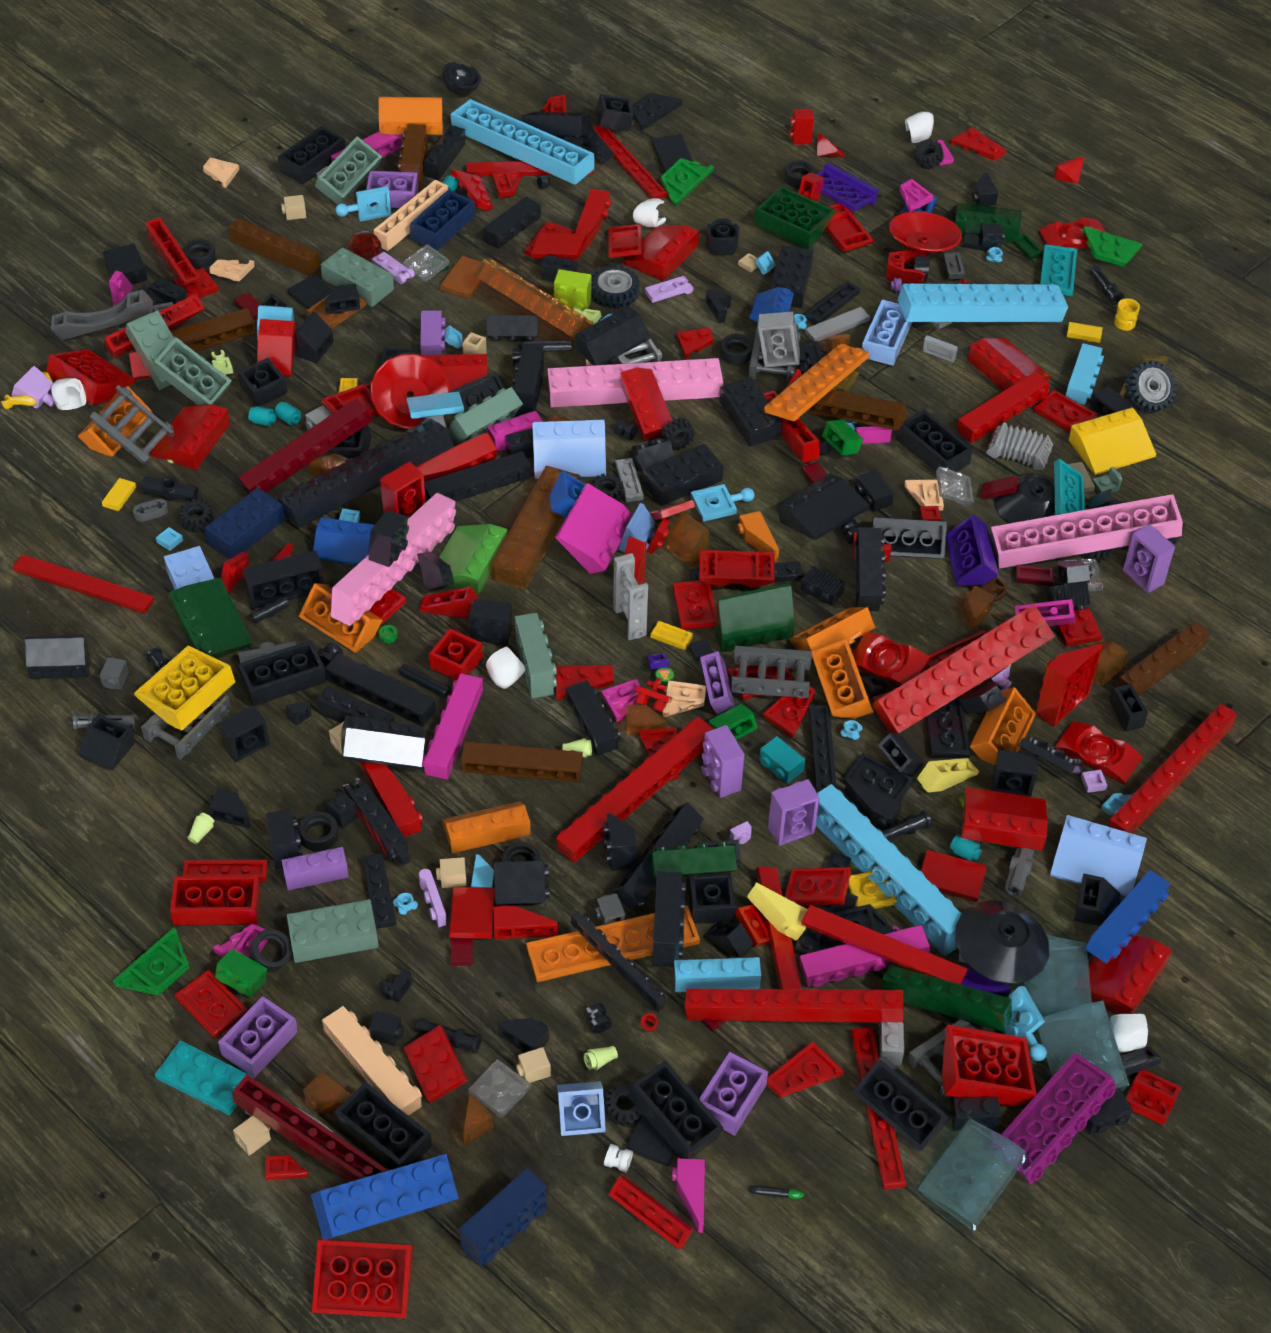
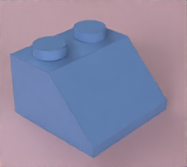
[618,503,656,553]
[557,1081,606,1136]

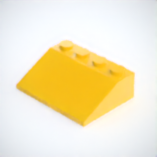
[1068,407,1156,475]
[134,645,235,731]

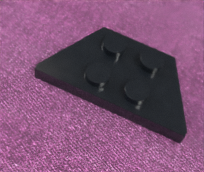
[631,93,682,131]
[819,904,898,951]

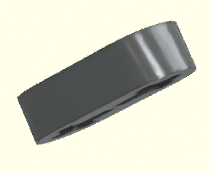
[133,499,168,522]

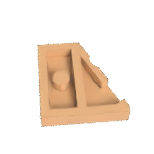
[203,158,239,188]
[209,260,254,281]
[904,480,944,511]
[663,681,707,717]

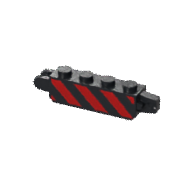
[343,778,410,866]

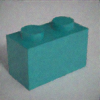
[759,736,805,784]

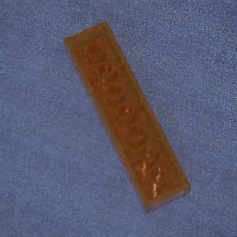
[474,258,594,339]
[491,465,580,590]

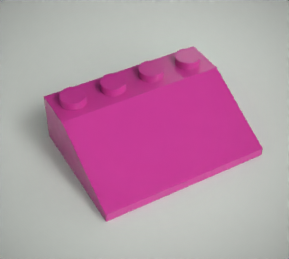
[555,483,633,574]

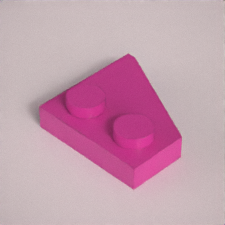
[601,679,640,722]

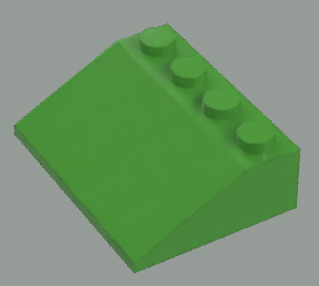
[439,524,508,595]

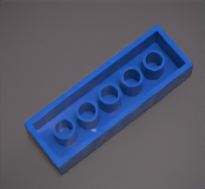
[311,1154,459,1241]

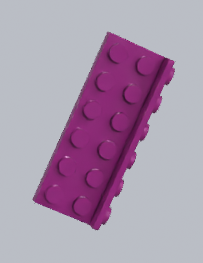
[989,1052,1116,1185]

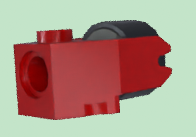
[886,250,930,284]

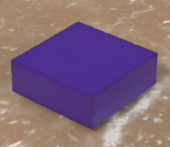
[647,653,669,669]

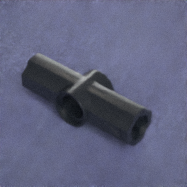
[141,477,199,501]

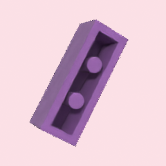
[420,310,445,355]
[700,651,735,715]
[282,847,349,890]

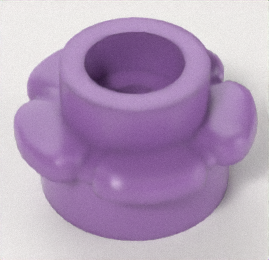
[891,278,902,294]

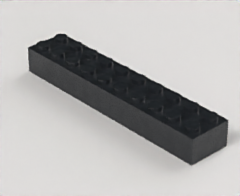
[277,419,454,527]

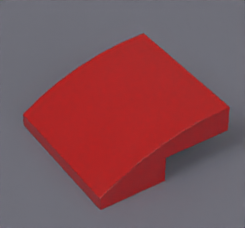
[1126,1070,1181,1125]

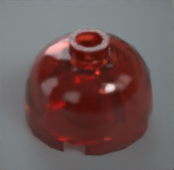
[348,230,381,263]

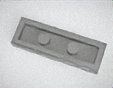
[615,458,644,502]

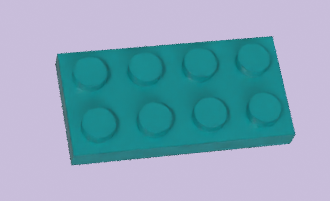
[1040,244,1077,296]
[1054,458,1085,515]
[155,1040,254,1116]

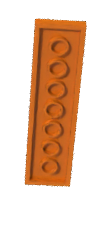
[764,344,869,421]
[526,905,700,982]

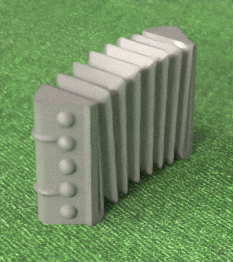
[986,423,1053,470]

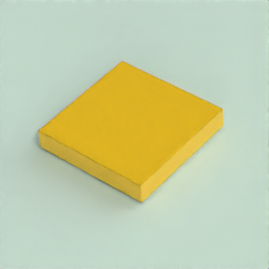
[848,871,897,909]

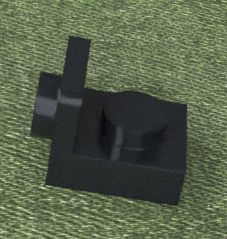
[379,969,413,1003]

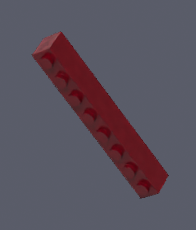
[238,398,373,494]
[233,1074,389,1182]

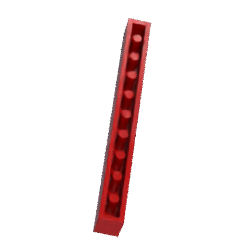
[1108,704,1237,834]
[556,717,714,863]
[685,989,904,1023]

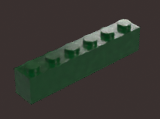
[882,965,1012,1032]

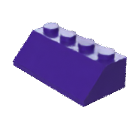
[946,514,998,586]

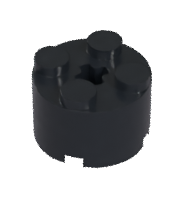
[706,218,739,255]

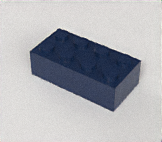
[410,189,475,251]
[204,488,285,559]
[459,1168,547,1267]

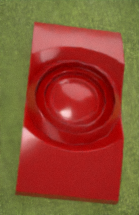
[824,203,874,252]
[1038,218,1105,249]
[608,224,642,258]
[321,381,380,417]
[699,550,774,588]
[853,632,931,686]
[1055,721,1143,785]

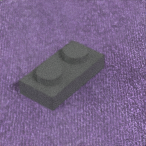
[943,252,965,279]

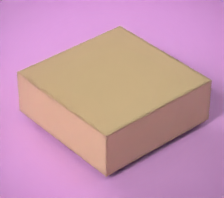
[738,253,758,272]

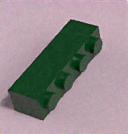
[650,842,737,879]

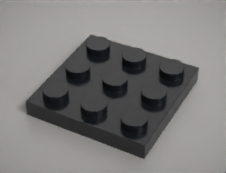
[1019,737,1087,774]

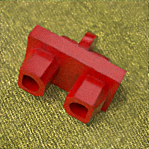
[635,677,673,712]

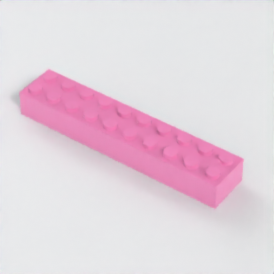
[547,358,723,408]
[331,493,456,626]
[991,494,1183,568]

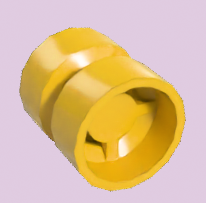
[1114,299,1140,331]

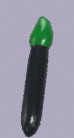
[748,1185,804,1199]

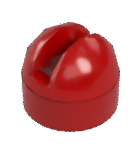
[641,1013,658,1032]

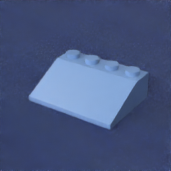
[532,420,606,479]
[1050,815,1147,898]

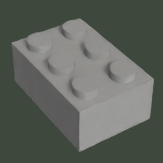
[758,312,800,367]

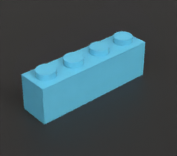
[1066,343,1104,405]
[673,957,761,992]

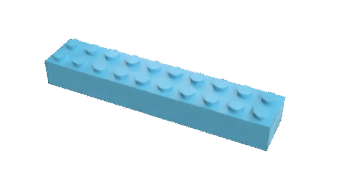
[451,99,594,185]
[898,283,1068,322]
[816,784,962,957]

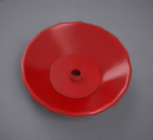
[889,211,962,255]
[370,354,450,429]

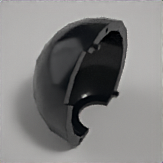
[442,62,481,95]

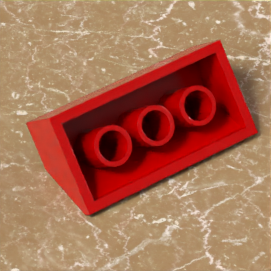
[619,367,672,442]

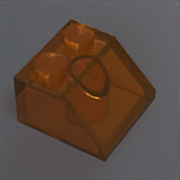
[667,511,709,567]
[1092,641,1129,687]

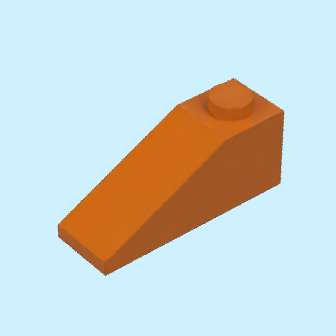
[737,511,779,563]

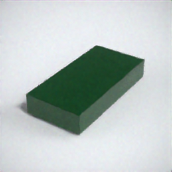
[1013,233,1044,260]

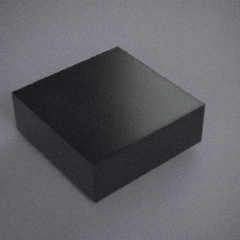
[688,639,714,661]

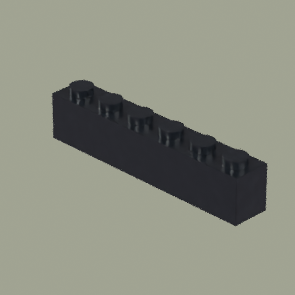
[424,451,531,502]
[325,653,436,727]
[613,802,704,909]

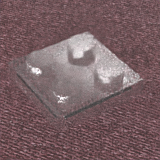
[403,244,450,282]
[936,466,974,507]
[468,1059,531,1118]

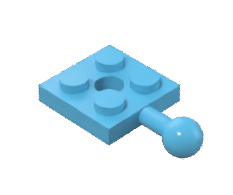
[336,186,391,222]
[690,484,754,522]
[1002,986,1047,1061]

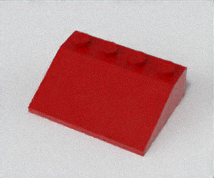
[622,225,699,281]
[967,338,1051,391]
[46,349,135,405]
[421,354,487,391]
[149,404,230,470]
[1036,644,1102,727]
[961,787,1048,851]
[1072,934,1172,1015]
[942,1025,1037,1108]
[312,1238,414,1318]

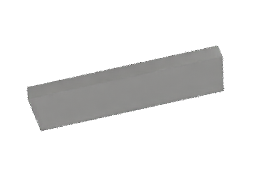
[805,307,870,341]

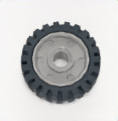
[591,265,639,309]
[1124,360,1177,413]

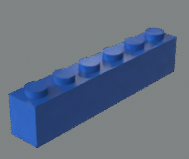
[1085,870,1171,964]

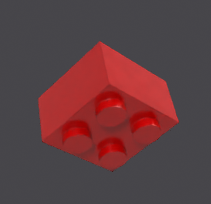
[429,629,483,680]

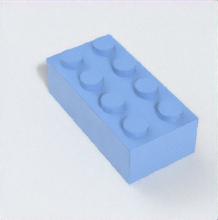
[862,300,912,366]
[164,546,214,590]

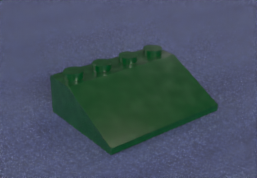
[754,186,836,250]
[955,203,1022,243]
[168,578,253,659]
[715,583,795,652]

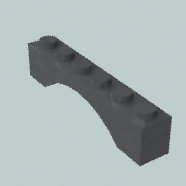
[51,290,153,340]

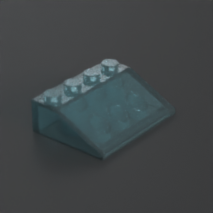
[1024,935,1093,1021]
[1038,1001,1129,1091]
[917,1119,1026,1231]

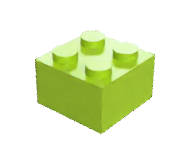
[554,270,591,311]

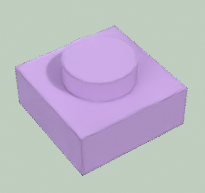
[1081,770,1107,793]
[729,821,752,844]

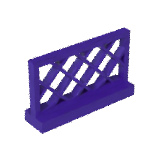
[816,162,879,212]

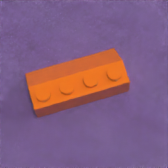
[379,97,443,135]
[78,386,152,457]
[298,583,383,653]
[789,607,875,659]
[812,639,873,719]
[970,687,1036,765]
[442,801,530,854]

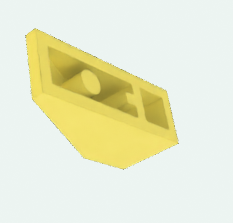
[917,758,979,792]
[747,882,807,941]

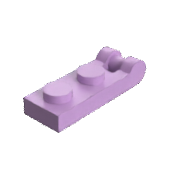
[372,252,415,284]
[645,276,694,303]
[419,869,446,927]

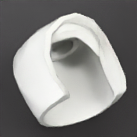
[905,112,934,143]
[633,198,666,228]
[51,378,86,410]
[486,647,525,689]
[1107,1014,1148,1052]

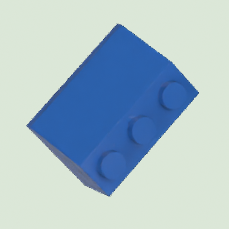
[750,287,794,322]
[550,471,585,518]
[313,517,374,565]

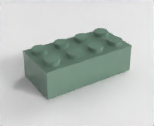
[315,136,382,205]
[321,247,394,307]
[125,310,174,390]
[152,337,232,406]
[448,387,523,446]
[515,613,557,699]
[287,899,379,963]

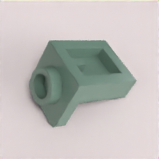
[1092,467,1122,493]

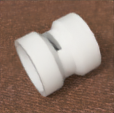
[604,1144,633,1173]

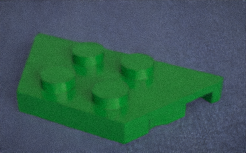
[660,158,714,207]
[1082,226,1142,267]
[113,928,190,996]

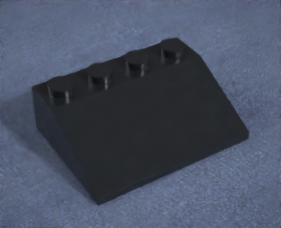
[777,473,870,540]

